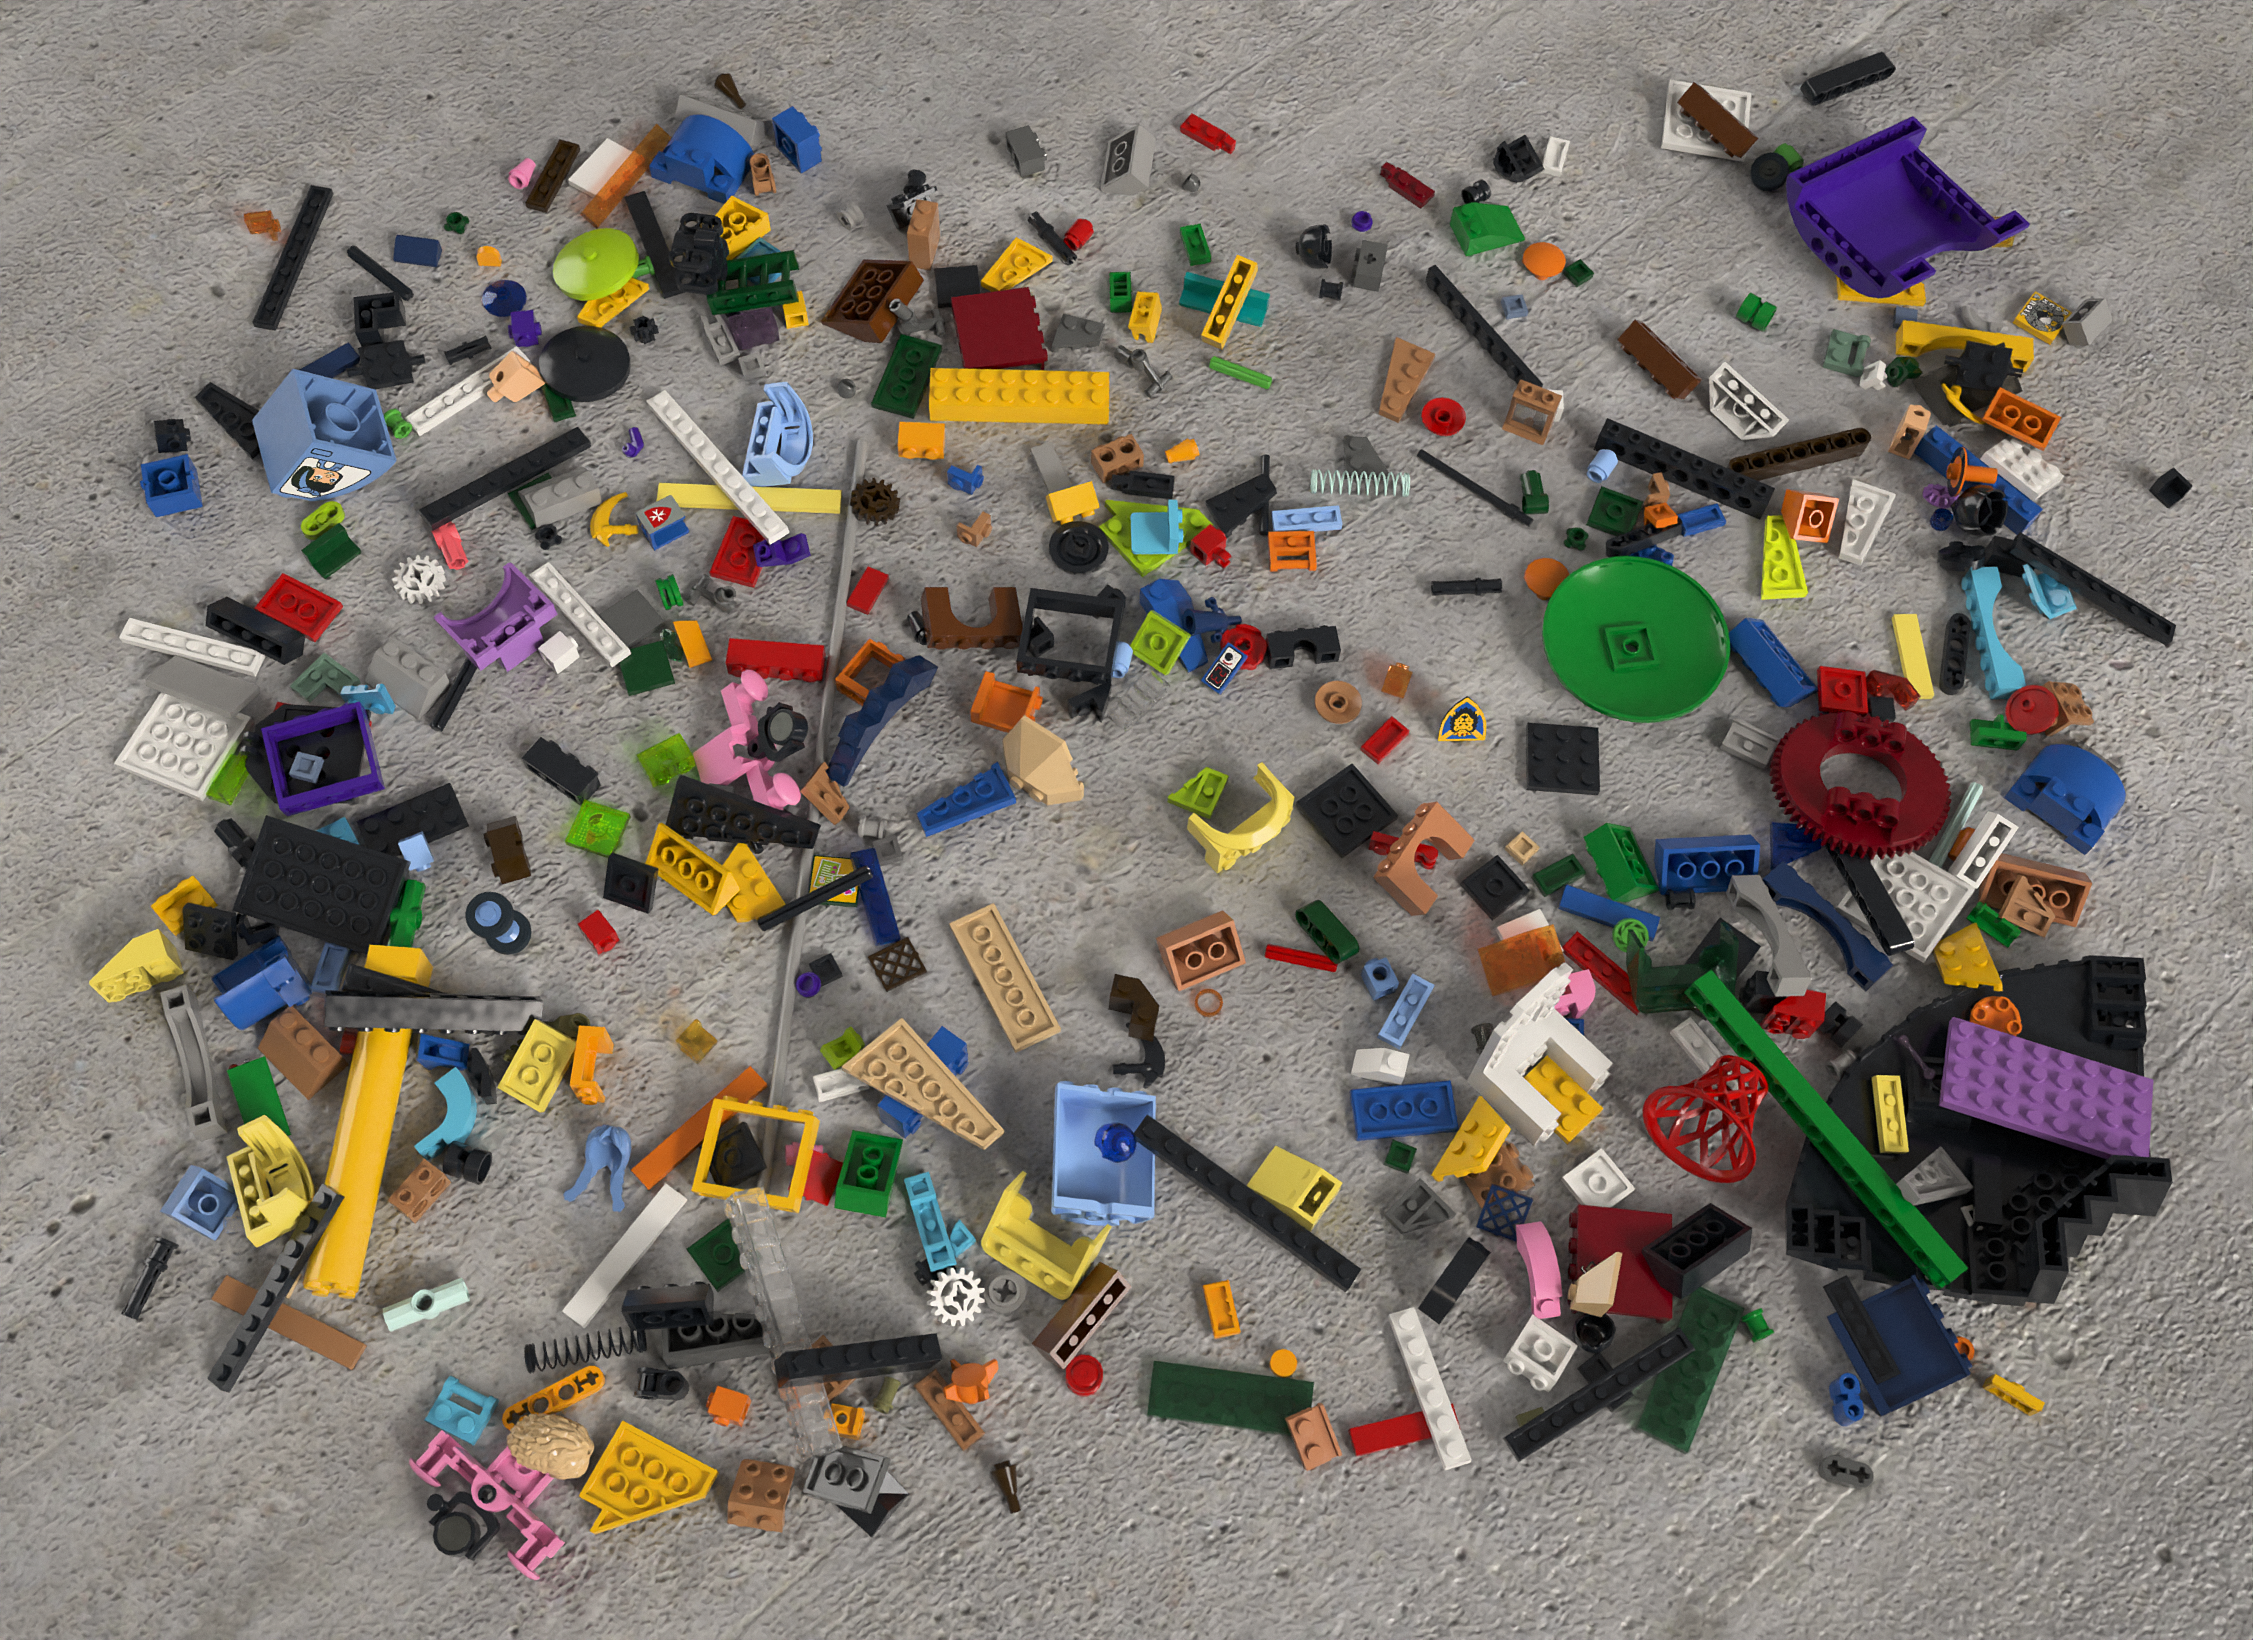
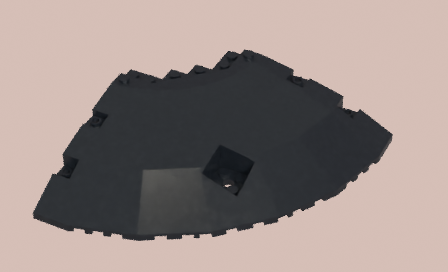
[1785,955,2173,1306]

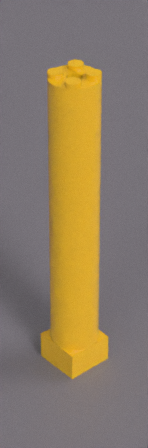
[302,945,433,1299]

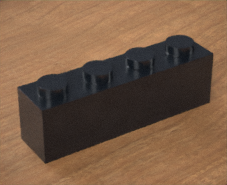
[205,597,305,665]

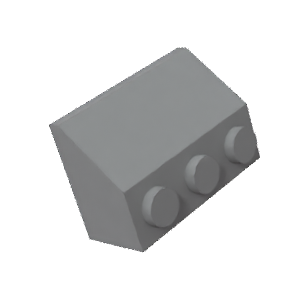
[1100,124,1156,196]
[518,467,602,529]
[365,636,451,720]

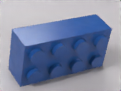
[878,1026,969,1139]

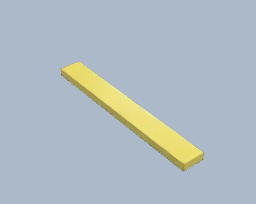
[656,483,842,514]

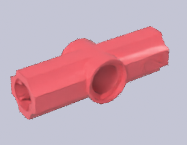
[432,521,469,570]

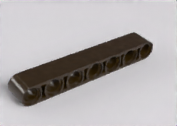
[1726,428,1871,481]

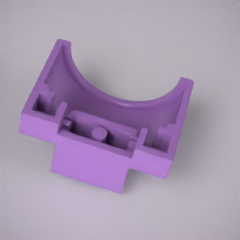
[434,562,558,672]

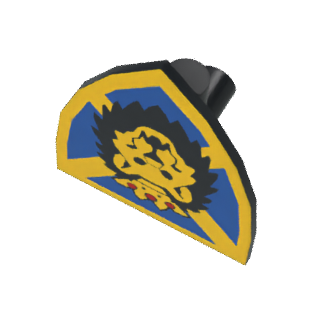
[1438,696,1486,741]

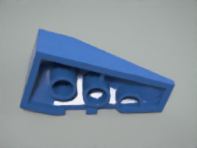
[1139,579,1208,673]

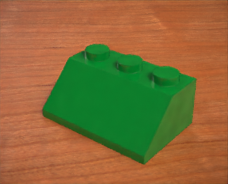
[1584,823,1660,903]

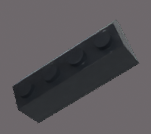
[1641,1203,1752,1300]

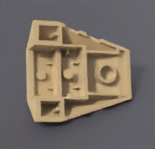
[1003,715,1084,805]

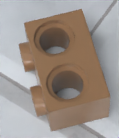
[1091,434,1144,483]
[388,1159,451,1224]

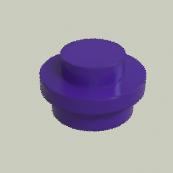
[1351,211,1373,232]
[796,972,821,998]

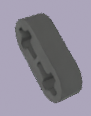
[1818,1456,1874,1489]

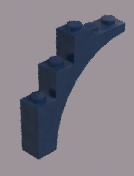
[826,655,938,787]

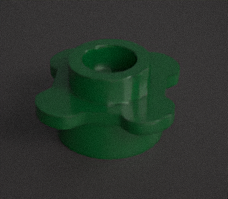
[444,212,469,234]
[1564,527,1588,551]

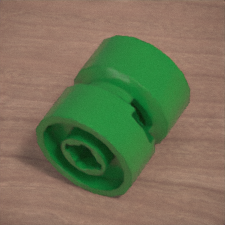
[1736,292,1777,332]

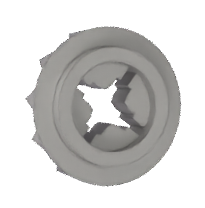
[983,1270,1026,1314]

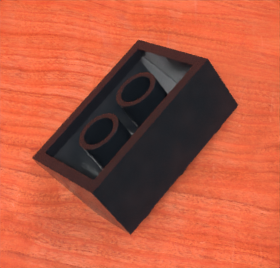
[621,1282,714,1331]

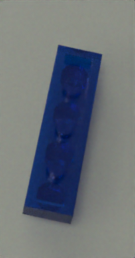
[850,848,901,946]

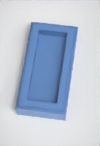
[311,942,352,994]

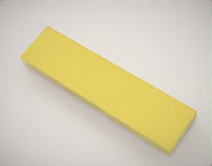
[1891,614,1934,699]

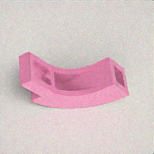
[1516,1222,1562,1319]

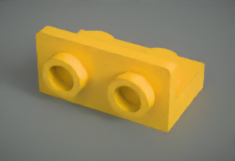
[151,876,218,936]

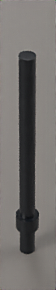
[1417,449,1534,527]

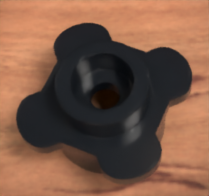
[535,526,562,550]

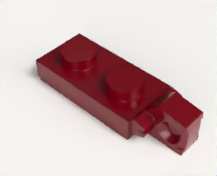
[1380,162,1435,209]

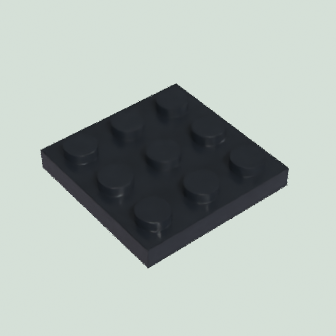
[1526,722,1600,795]
[1296,763,1398,859]

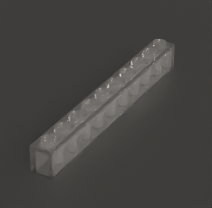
[724,1186,842,1462]

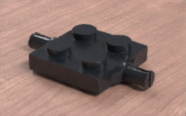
[346,340,426,390]
[1944,340,2023,392]

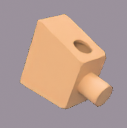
[487,351,545,403]
[1888,405,1931,460]

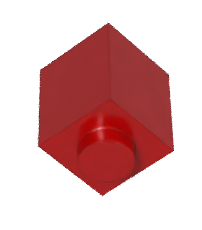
[578,909,619,955]

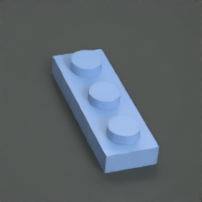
[1271,505,1343,532]
[1377,973,1435,1050]

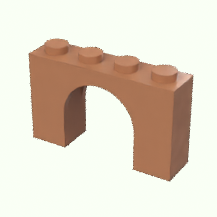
[1373,802,1475,916]

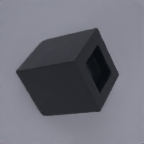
[2149,467,2193,508]
[1027,616,1054,657]

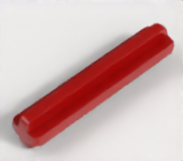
[1265,944,1338,972]

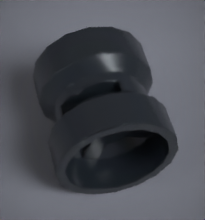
[1461,179,1491,204]

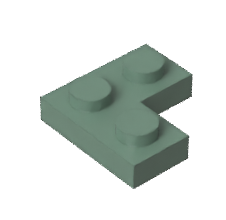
[290,653,361,703]

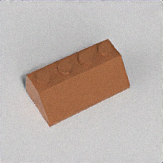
[1978,853,2092,927]

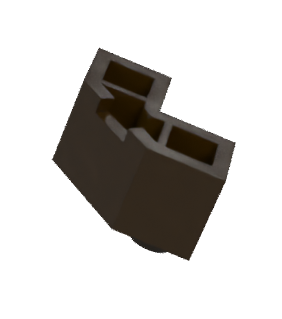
[483,816,531,885]
[1108,974,1159,1042]

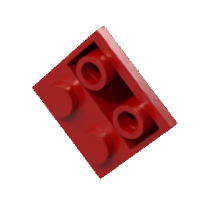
[1759,989,1826,1039]

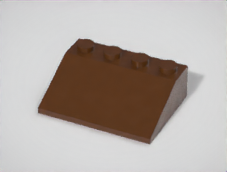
[821,259,924,343]

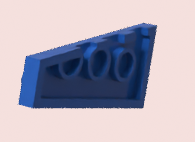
[916,762,1016,837]

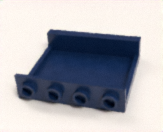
[1827,1275,1973,1417]

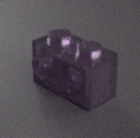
[728,306,780,351]

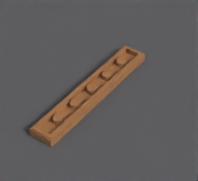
[212,1275,367,1370]

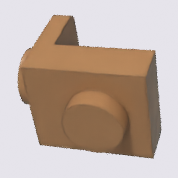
[1643,472,1670,510]
[957,511,992,547]

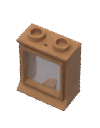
[1502,379,1562,445]

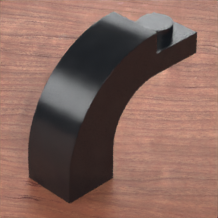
[1418,1237,1491,1325]

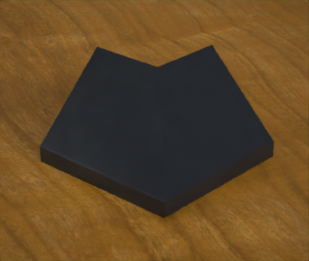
[835,1471,909,1538]

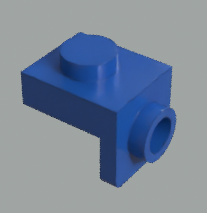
[947,465,984,495]

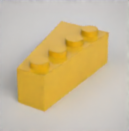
[712,196,771,260]

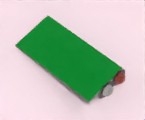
[226,1056,291,1136]

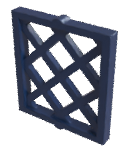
[1476,1183,1533,1242]

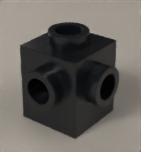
[154,419,191,453]

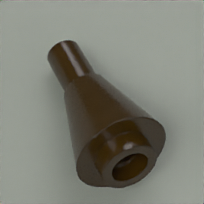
[714,73,746,109]
[990,1460,1021,1514]

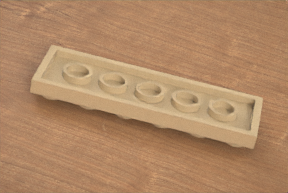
[949,903,1061,1053]

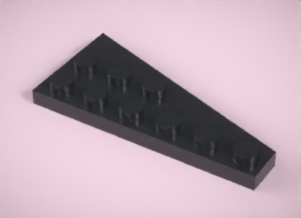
[666,774,821,849]

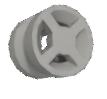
[837,202,864,230]

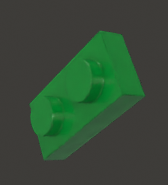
[1180,223,1212,266]

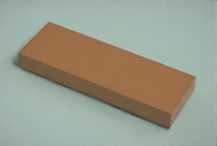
[914,1368,985,1452]

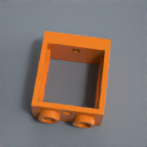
[835,638,906,706]

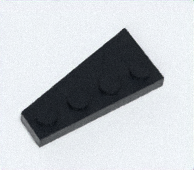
[195,382,260,460]

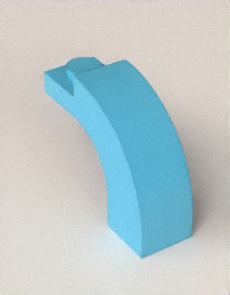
[414,1067,477,1160]

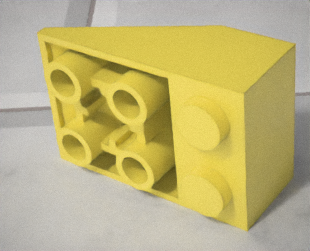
[89,929,184,1003]
[1246,1145,1342,1232]

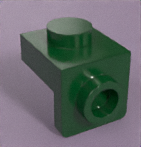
[1885,357,1923,387]

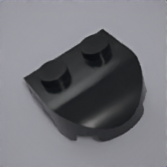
[1493,134,1545,183]

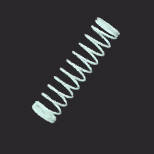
[1310,469,1410,497]

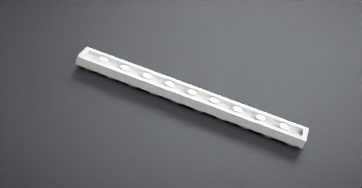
[646,390,789,544]

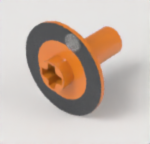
[1947,447,1998,497]

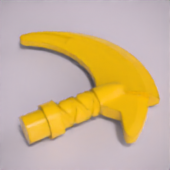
[1940,383,1985,424]
[590,492,638,547]

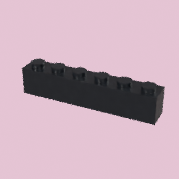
[774,1333,942,1389]

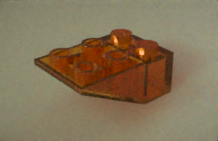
[1477,924,1565,997]

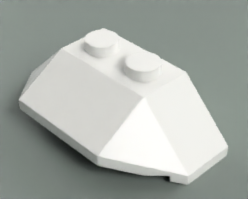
[1709,362,1789,441]

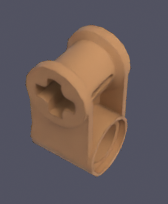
[750,153,777,196]

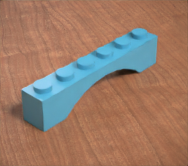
[1961,567,2026,700]

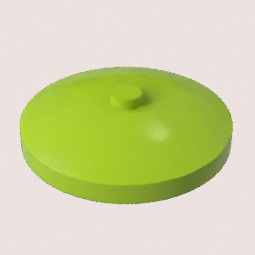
[553,228,639,301]

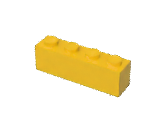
[1201,255,1258,350]

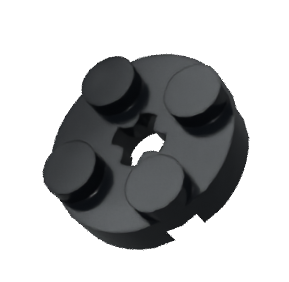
[1937,541,1986,571]

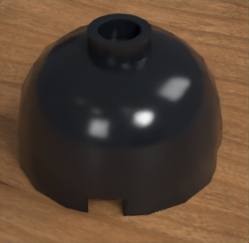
[1295,224,1332,269]

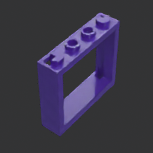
[261,701,385,817]

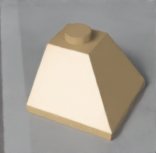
[1567,1252,1622,1317]

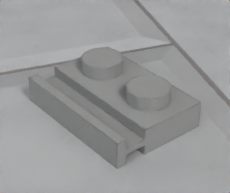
[1720,718,1779,769]

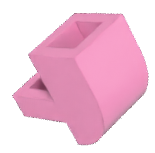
[1554,969,1595,1019]

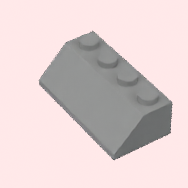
[674,94,772,147]

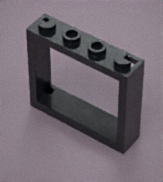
[1016,588,1124,685]

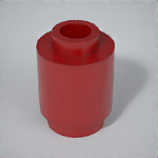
[1063,218,1094,251]

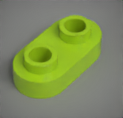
[301,501,345,540]

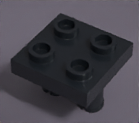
[183,903,242,960]

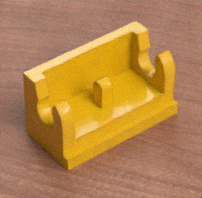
[1128,292,1162,343]

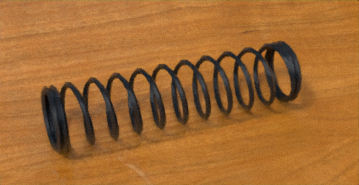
[524,1327,647,1374]

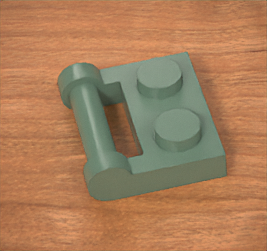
[1822,329,1871,377]

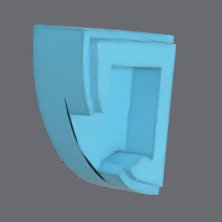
[950,1220,976,1258]

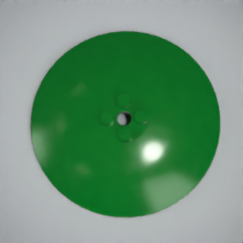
[1542,556,1730,723]

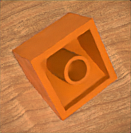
[1781,489,1839,543]

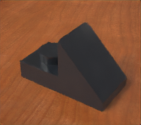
[1067,684,1112,723]

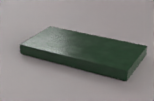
[871,334,943,419]

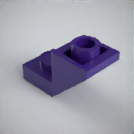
[753,533,811,567]

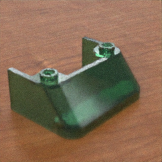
[1626,922,1739,1014]

